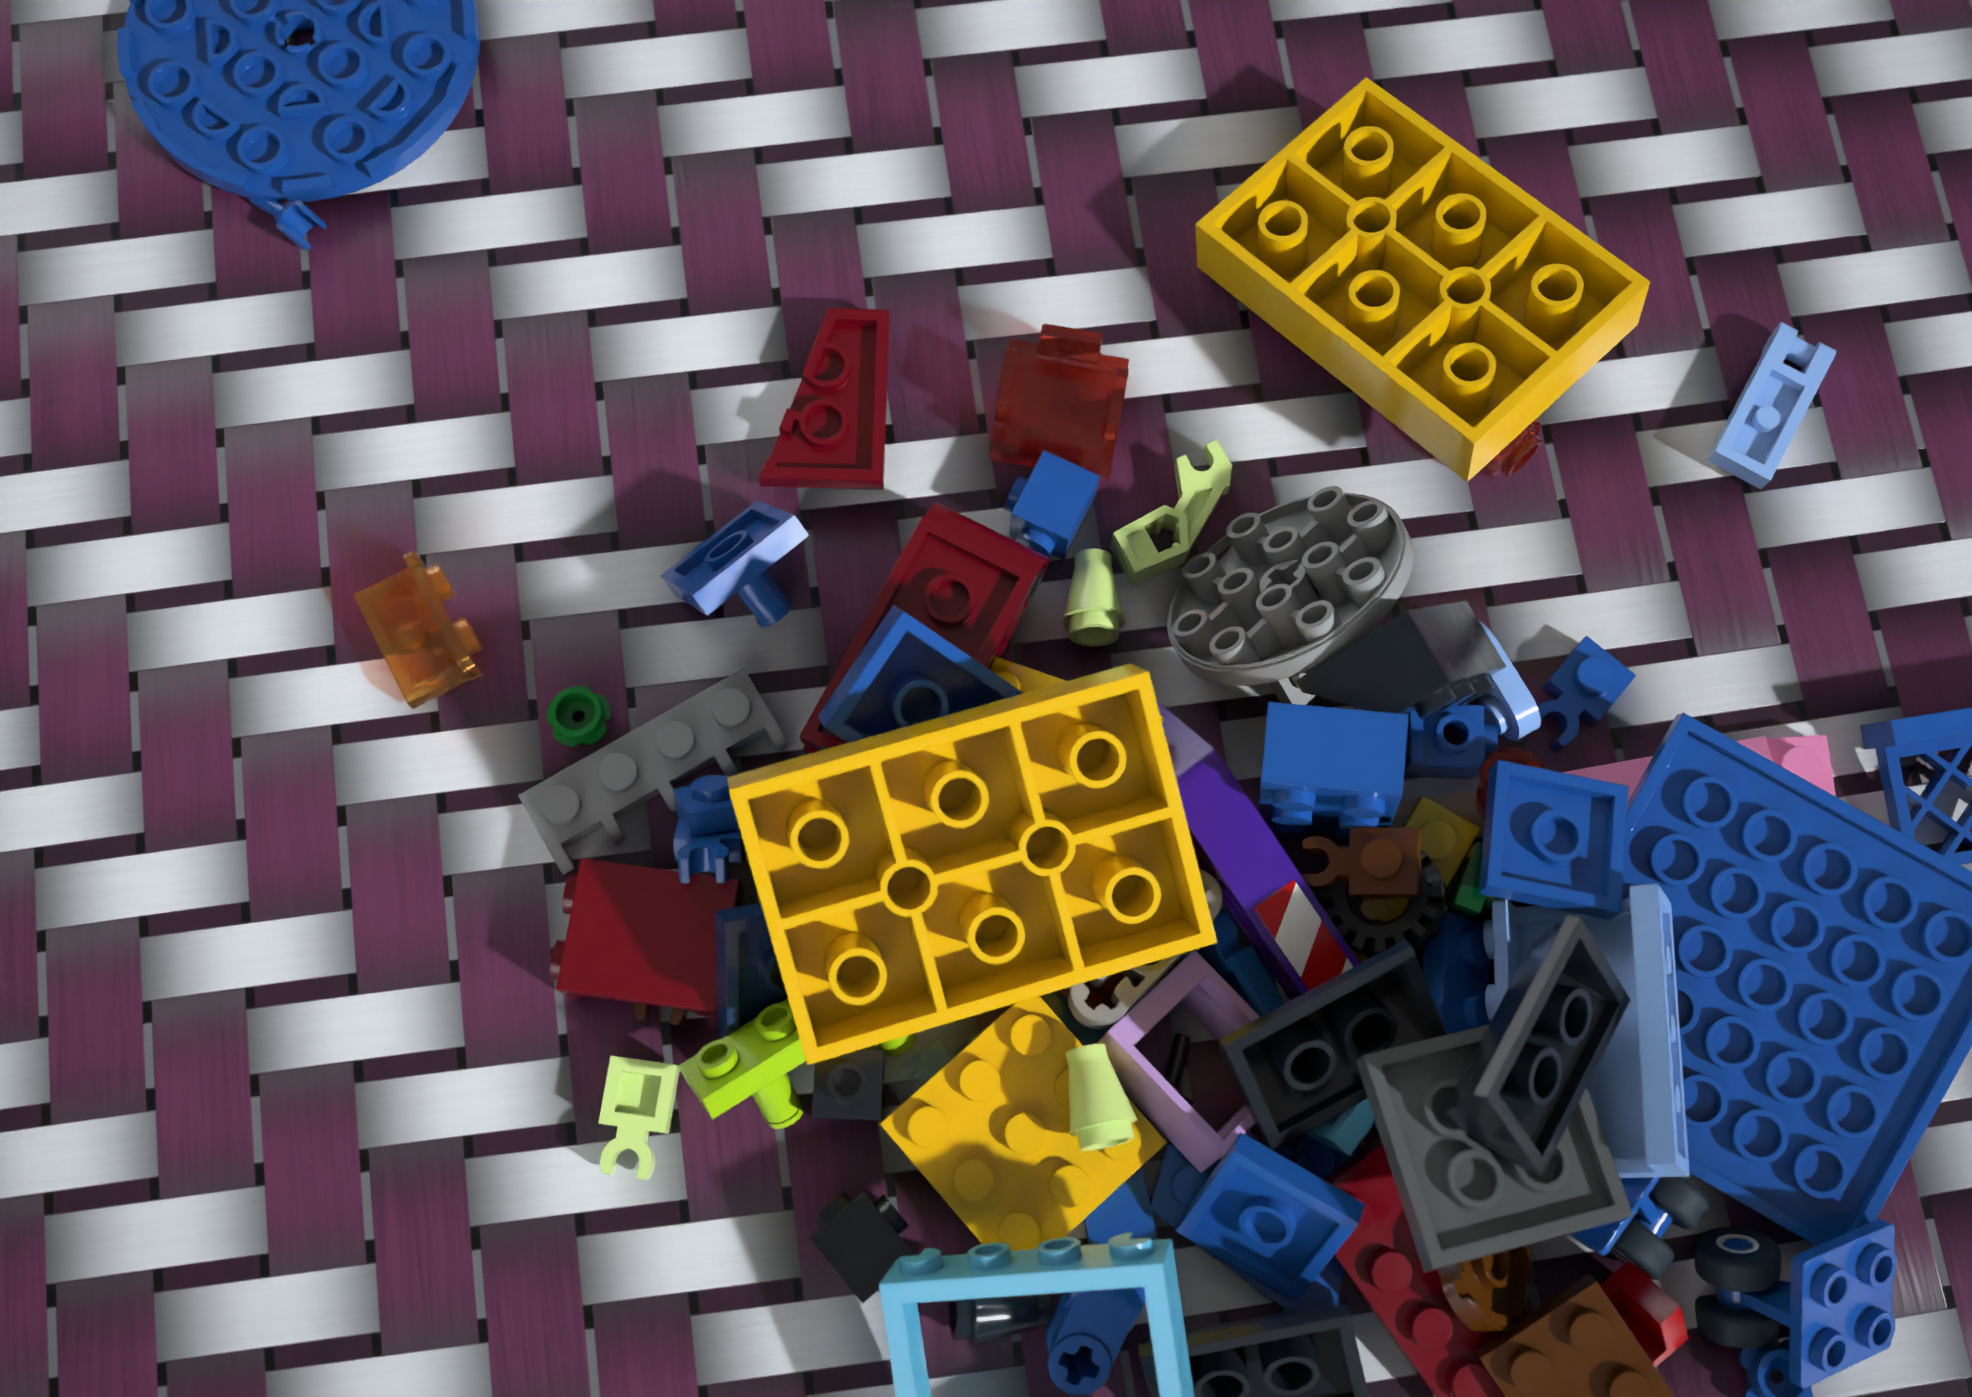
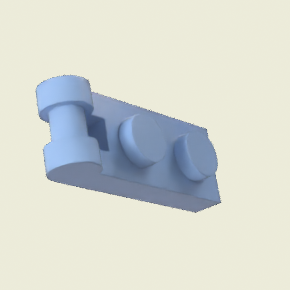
[1706,322,1836,489]

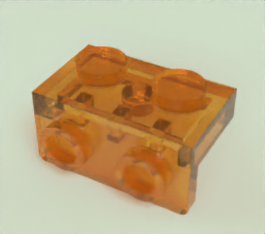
[353,550,483,709]

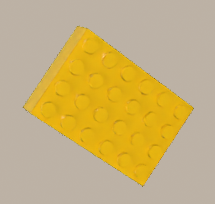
[1195,77,1650,482]
[727,663,1217,1065]

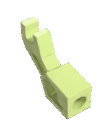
[1110,440,1232,586]

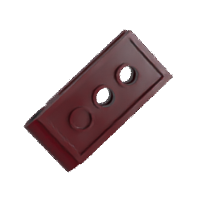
[799,502,1050,755]

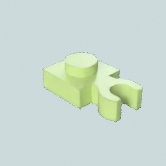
[598,1056,680,1180]

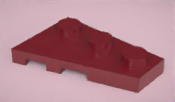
[759,308,890,490]

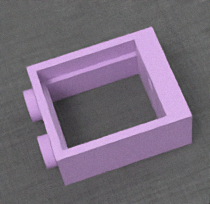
[1098,950,1260,1173]

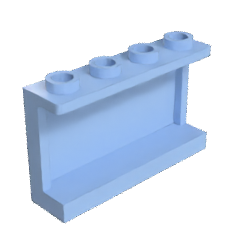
[1483,884,1690,1178]

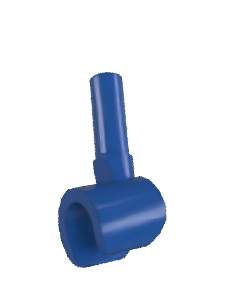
[249,197,327,250]

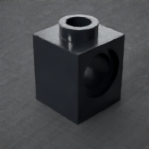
[812,1049,886,1123]

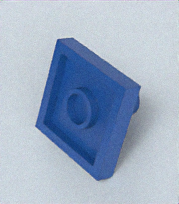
[660,500,809,628]
[1478,760,1629,920]
[1176,1132,1365,1302]

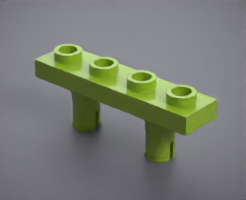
[678,998,917,1129]

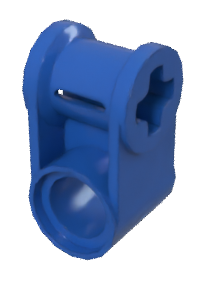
[1045,1287,1146,1396]

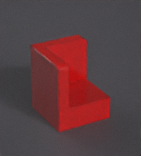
[1600,1260,1689,1367]

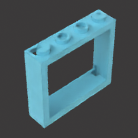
[879,1232,1195,1397]

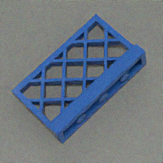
[1860,707,1972,865]

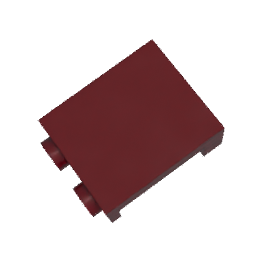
[550,858,744,1018]

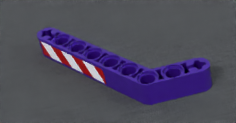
[1156,700,1378,1129]

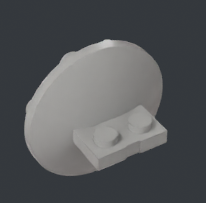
[1167,486,1414,705]

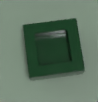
[1446,841,1498,919]

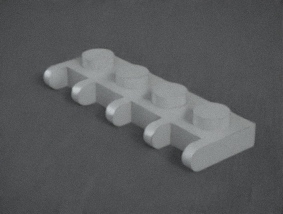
[518,668,789,875]

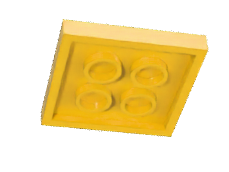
[879,996,1167,1251]

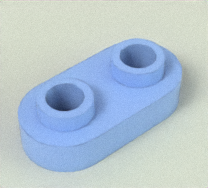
[1478,621,1541,741]

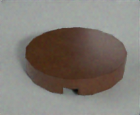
[1437,1246,1533,1334]

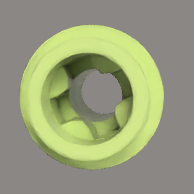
[1062,549,1125,647]
[1065,1043,1137,1151]

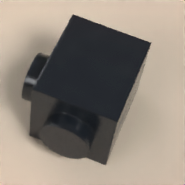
[810,1191,915,1304]

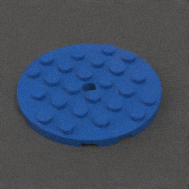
[117,0,480,202]

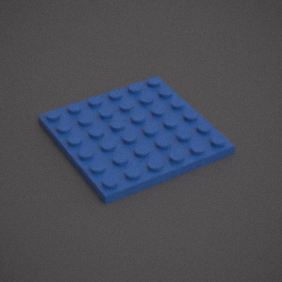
[1622,713,1972,1246]

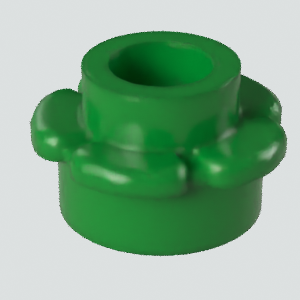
[547,686,611,747]

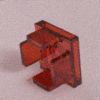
[989,324,1129,480]

